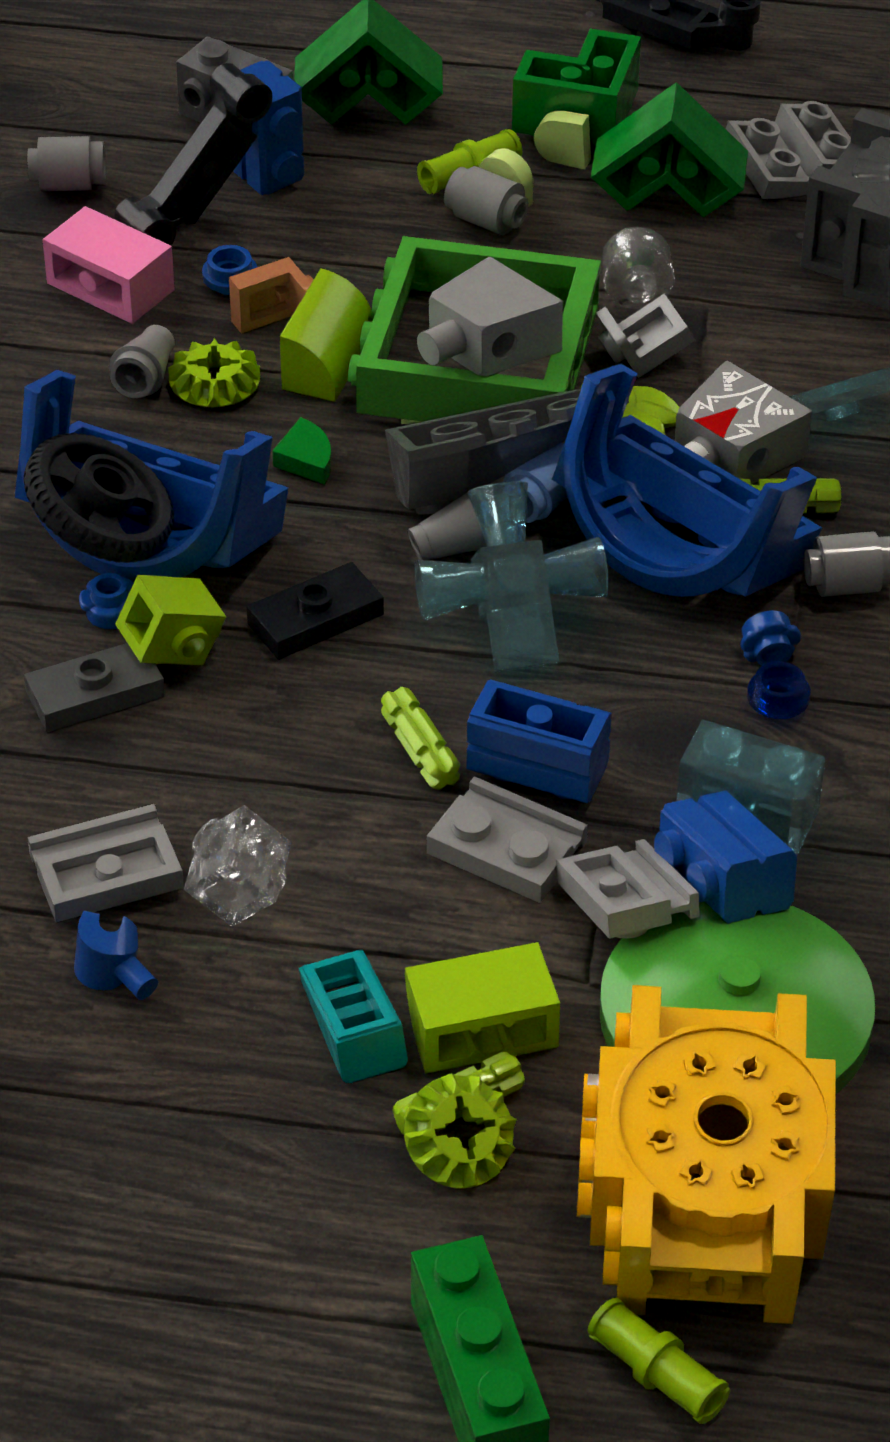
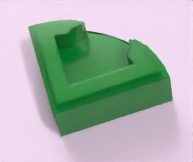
[272,417,331,484]

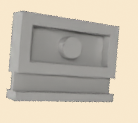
[427,776,588,903]
[27,804,184,922]
[556,839,700,939]

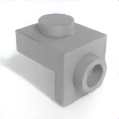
[596,293,696,378]

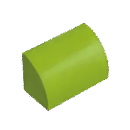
[280,268,372,402]
[405,942,560,1074]

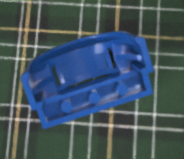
[552,364,822,597]
[14,370,289,582]

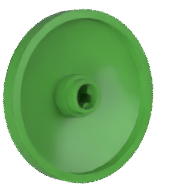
[600,902,875,1094]

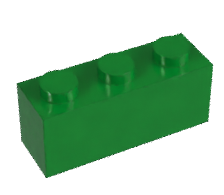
[411,1235,550,1442]

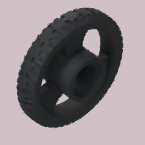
[24,433,174,563]

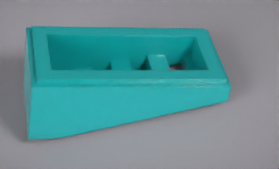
[298,949,408,1083]

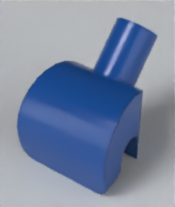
[74,911,158,1000]

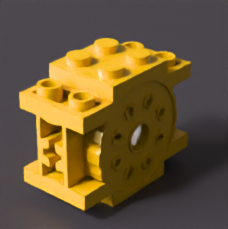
[577,985,836,1324]

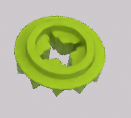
[168,338,260,407]
[404,1073,517,1188]

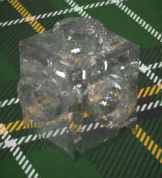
[183,805,292,926]

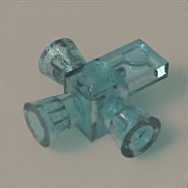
[414,481,609,673]

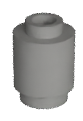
[27,136,106,192]
[444,166,529,235]
[803,531,890,597]

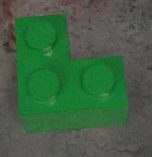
[294,0,443,125]
[512,28,641,147]
[591,82,748,217]

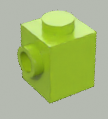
[115,575,226,665]

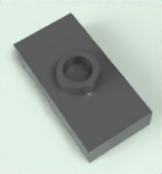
[24,643,165,733]

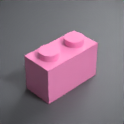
[42,206,175,324]

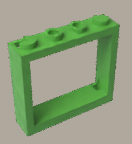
[348,236,601,422]

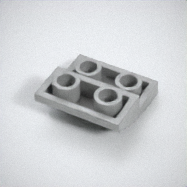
[726,101,851,199]

